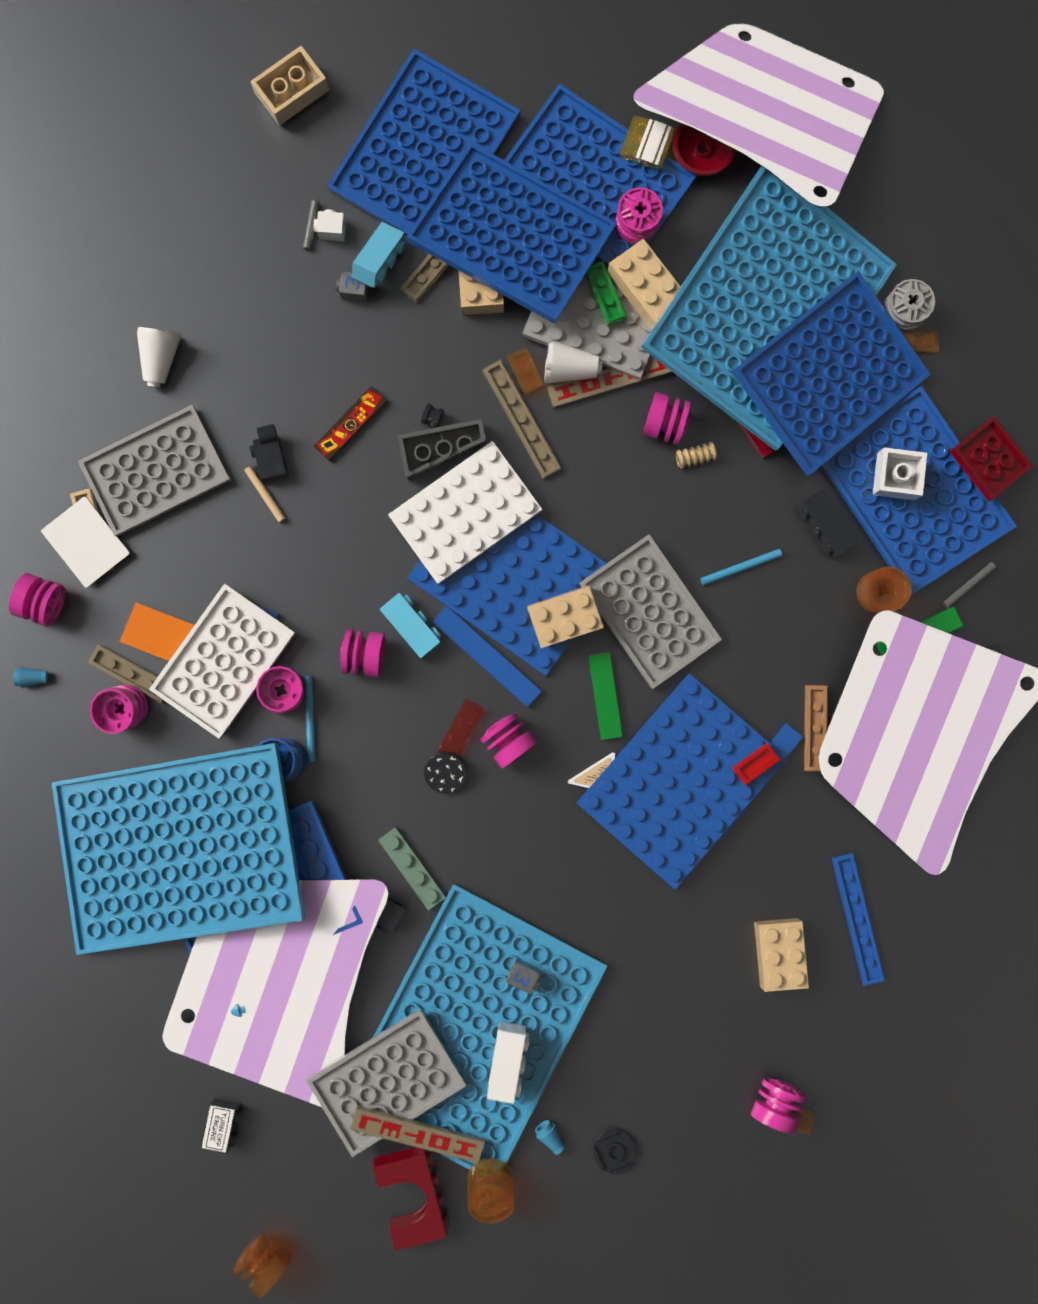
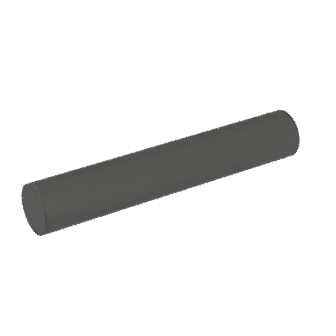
[303,200,320,251]

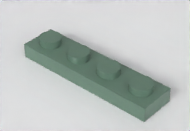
[378,827,446,911]

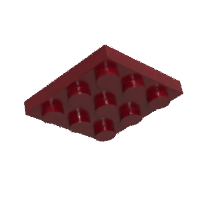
[949,416,1033,502]

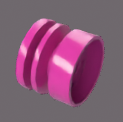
[616,187,663,244]
[643,392,691,445]
[9,573,65,627]
[340,629,385,678]
[256,666,305,714]
[90,684,148,734]
[480,713,538,769]
[751,1077,808,1134]

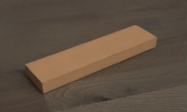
[804,685,828,771]

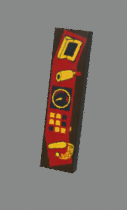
[314,386,388,462]

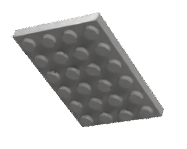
[522,277,651,380]
[78,405,231,537]
[578,534,722,689]
[306,1008,466,1157]

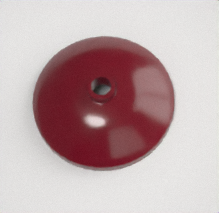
[673,123,736,176]

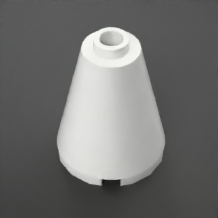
[137,327,180,387]
[544,340,602,383]

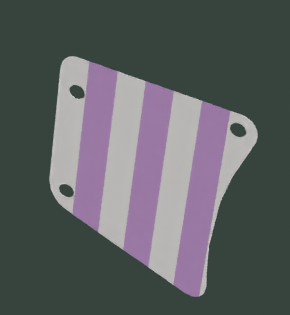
[633,24,884,206]
[819,610,1038,875]
[163,880,388,1107]

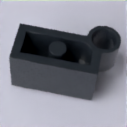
[249,424,289,483]

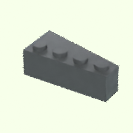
[397,419,486,479]

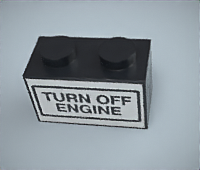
[201,1099,242,1154]

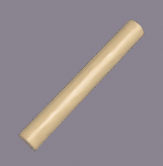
[244,466,286,523]

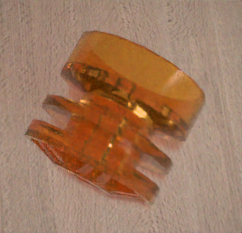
[857,567,911,614]
[467,1159,515,1223]
[231,1233,292,1298]

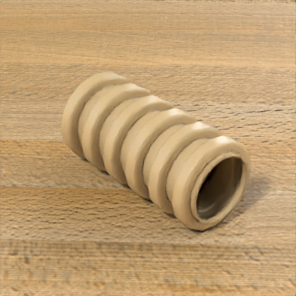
[676,442,717,469]

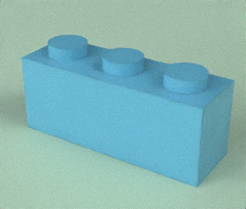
[351,222,405,288]
[380,593,442,660]

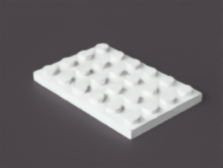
[388,441,542,584]
[149,584,296,739]

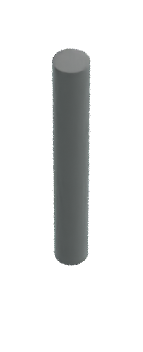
[943,562,997,609]

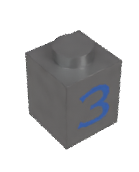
[336,272,368,302]
[506,959,542,994]

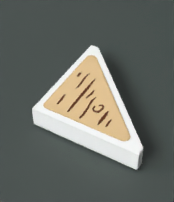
[568,753,615,788]

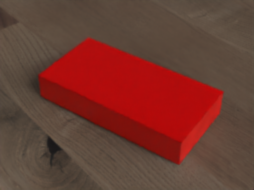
[732,742,780,786]

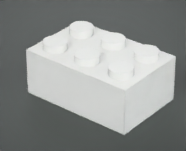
[487,1021,529,1104]

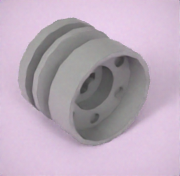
[882,279,935,334]

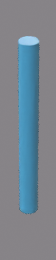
[700,549,782,586]
[304,676,316,762]

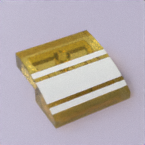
[620,116,676,169]

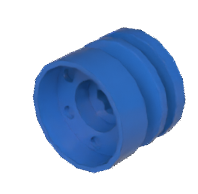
[257,738,306,783]

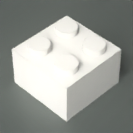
[873,448,927,500]

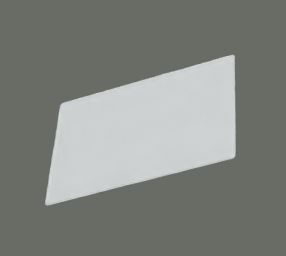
[41,497,129,588]

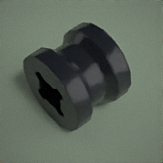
[421,403,444,428]

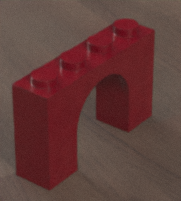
[373,1147,450,1251]

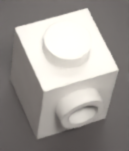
[314,209,346,241]

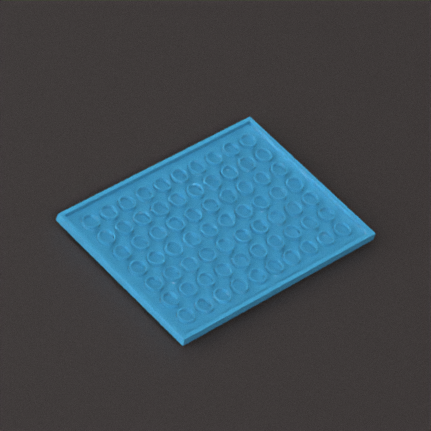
[641,166,897,450]
[52,743,305,955]
[373,884,607,1184]

